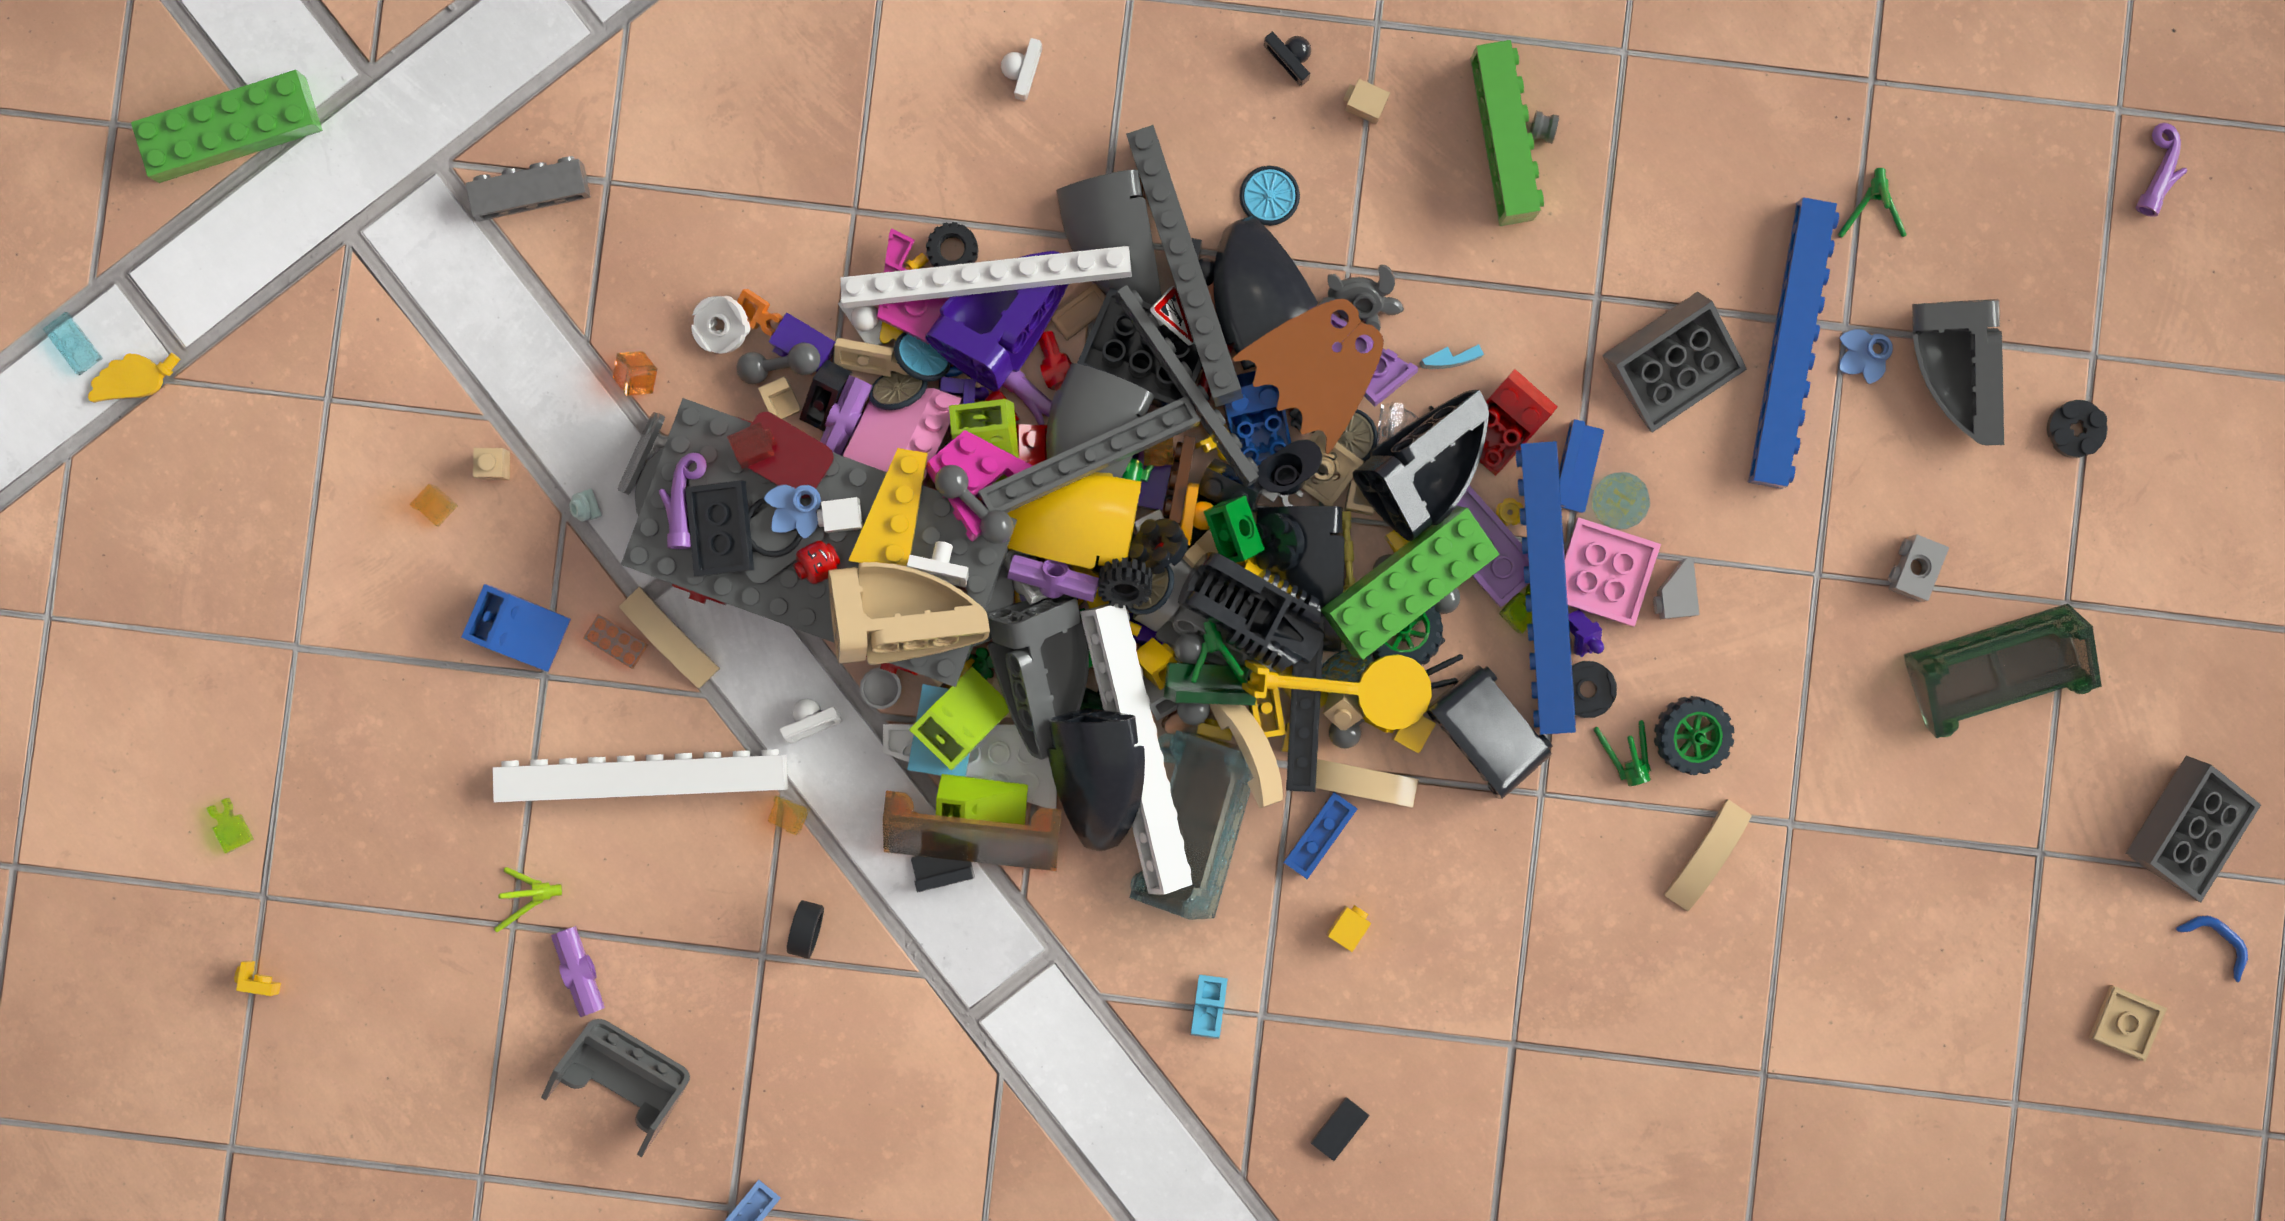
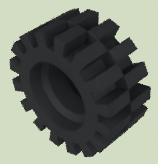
[1098,558,1153,608]

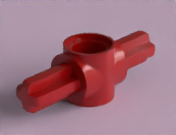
[1038,331,1072,391]

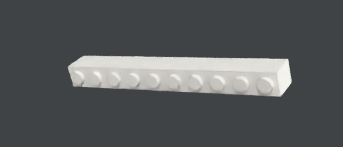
[1080,603,1192,894]
[493,749,788,802]

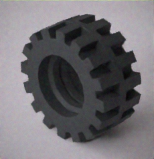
[926,222,979,267]

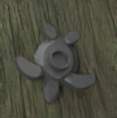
[1318,265,1404,337]

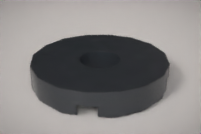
[1572,661,1617,718]

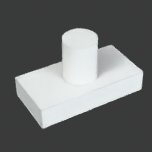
[907,541,969,587]

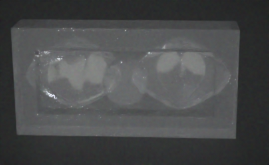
[1376,402,1418,447]

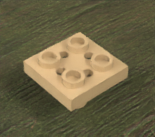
[1302,430,1365,506]

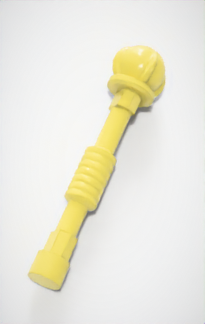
[1342,511,1355,592]

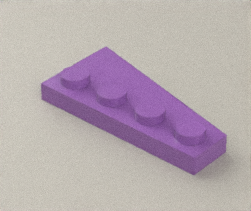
[1331,314,1418,407]

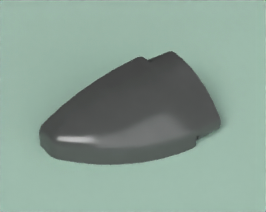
[1912,299,2004,446]

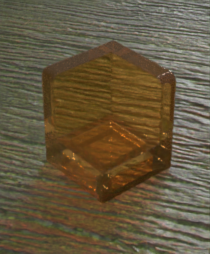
[613,351,657,396]

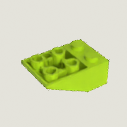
[949,399,1019,484]
[909,667,1009,771]
[934,774,1028,843]

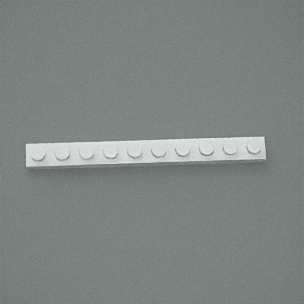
[840,246,1132,308]

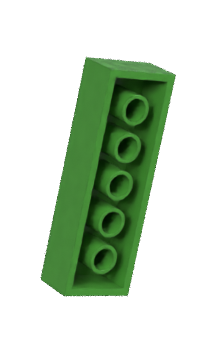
[1470,40,1544,226]
[131,69,323,183]
[1320,506,1500,660]

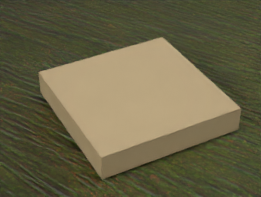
[2089,985,2167,1062]

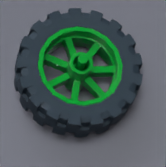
[1373,605,1443,666]
[1654,696,1735,775]

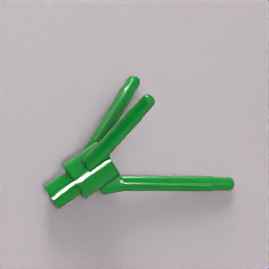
[1838,168,1907,238]
[1191,621,1247,684]

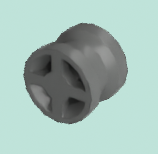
[1530,110,1559,144]

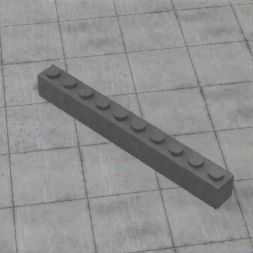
[1126,125,1243,407]

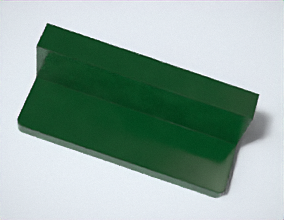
[1163,662,1256,705]

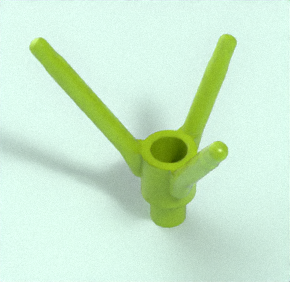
[494,867,562,932]

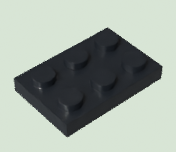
[685,480,754,577]

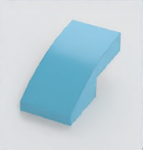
[1420,344,1484,369]
[1190,975,1228,1039]

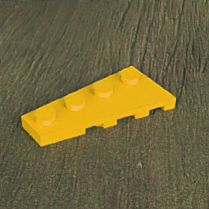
[848,448,928,567]

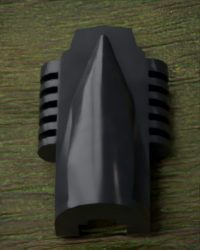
[1178,552,1324,673]

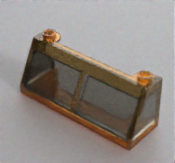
[883,791,1063,872]

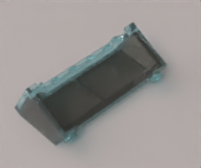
[1129,730,1254,920]

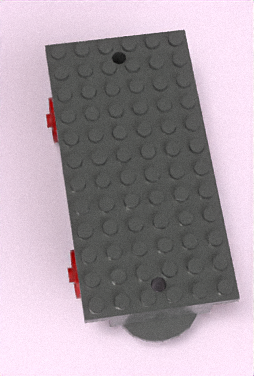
[621,398,1017,687]

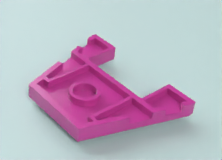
[877,228,950,344]
[925,430,1032,542]

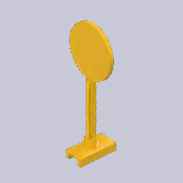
[1242,654,1432,730]

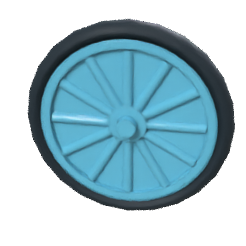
[1239,165,1300,226]
[894,332,951,381]

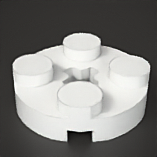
[691,296,750,354]

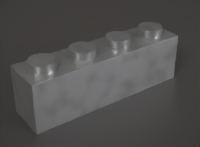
[466,156,591,221]

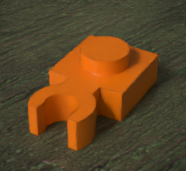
[737,289,783,336]

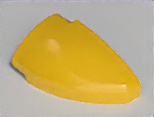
[1007,472,1141,569]

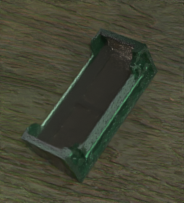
[1904,603,2102,738]

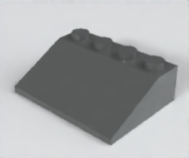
[1602,292,1747,433]
[2125,756,2261,902]

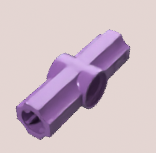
[820,375,873,456]
[1008,555,1099,602]
[551,926,605,1017]

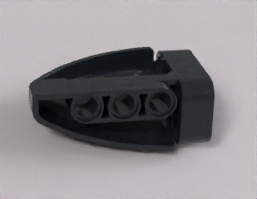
[1213,216,1318,370]
[1353,390,1489,541]
[1047,708,1145,851]

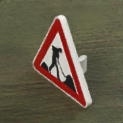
[1150,286,1194,346]

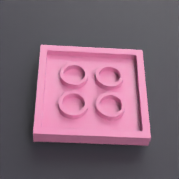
[1565,517,1661,627]

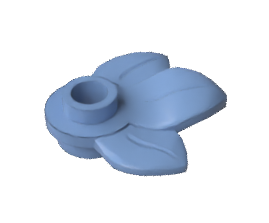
[1839,329,1893,384]
[764,485,821,539]

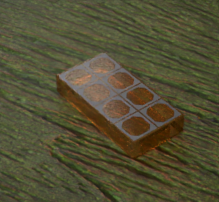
[583,614,648,669]

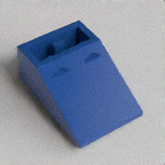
[1223,371,1291,466]
[461,584,571,672]

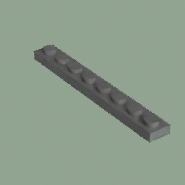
[1115,285,1259,488]
[978,396,1201,513]

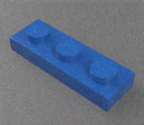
[1283,792,1357,879]

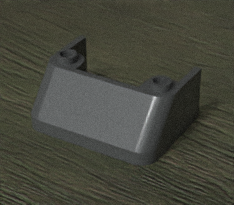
[541,1019,690,1158]

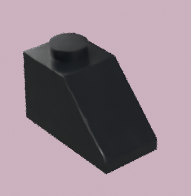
[799,360,852,431]

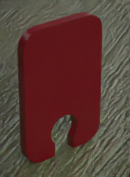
[735,412,834,499]

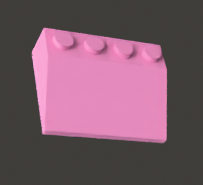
[843,388,962,486]

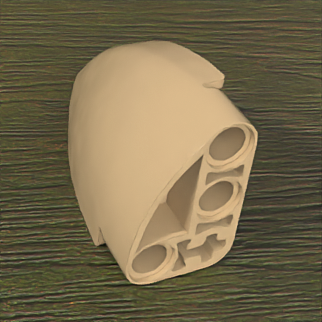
[828,562,990,665]

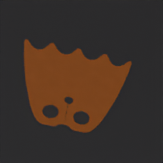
[1232,299,1384,454]

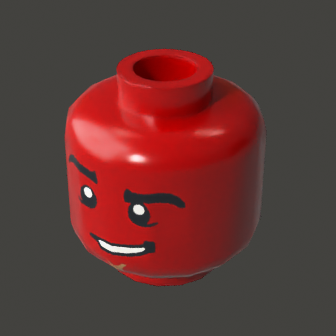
[793,540,840,584]

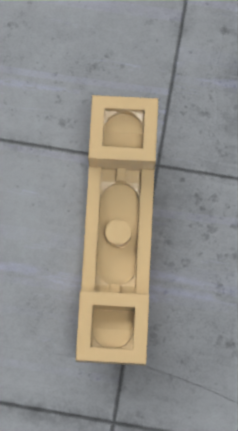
[619,586,720,689]
[1209,704,1283,808]
[1316,759,1418,807]
[1664,799,1752,911]

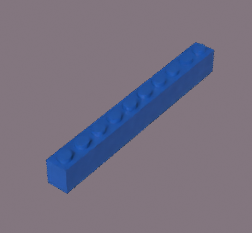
[1748,197,1839,489]
[1516,441,1576,735]

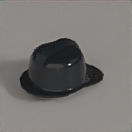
[1257,439,1322,495]

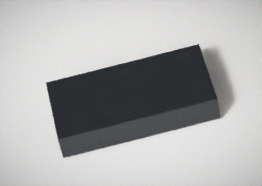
[1311,1097,1370,1161]

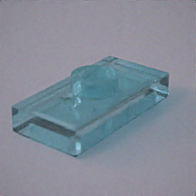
[43,312,103,375]

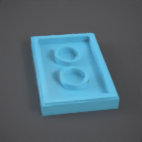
[907,684,970,777]

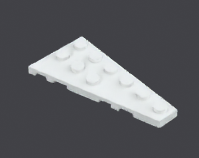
[883,724,1057,812]

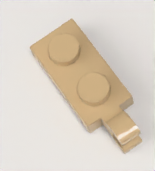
[834,338,908,377]

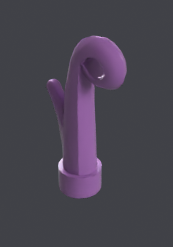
[2136,123,2187,217]
[1002,370,1052,425]
[659,453,707,549]

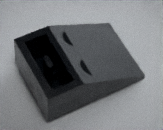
[1180,458,1263,548]

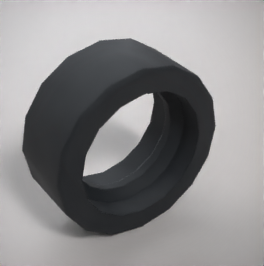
[787,900,824,959]

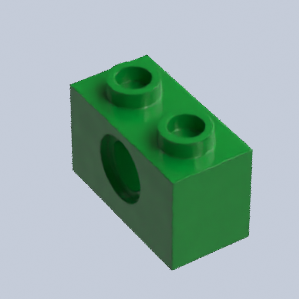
[1203,495,1265,563]

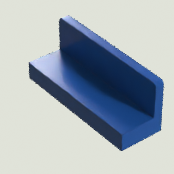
[1559,419,1604,513]

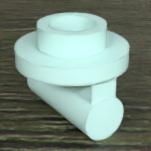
[569,489,602,522]

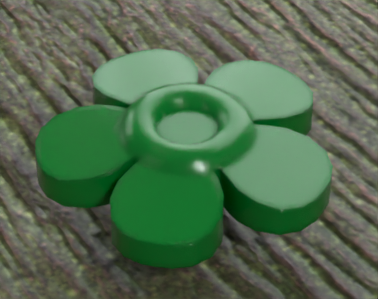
[966,648,994,680]

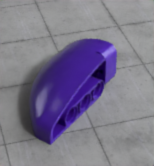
[925,251,1069,392]

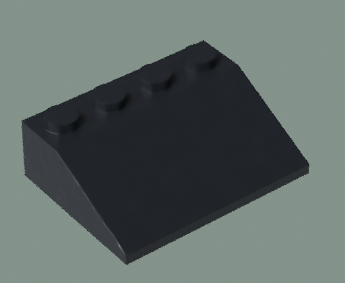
[1077,288,1202,408]

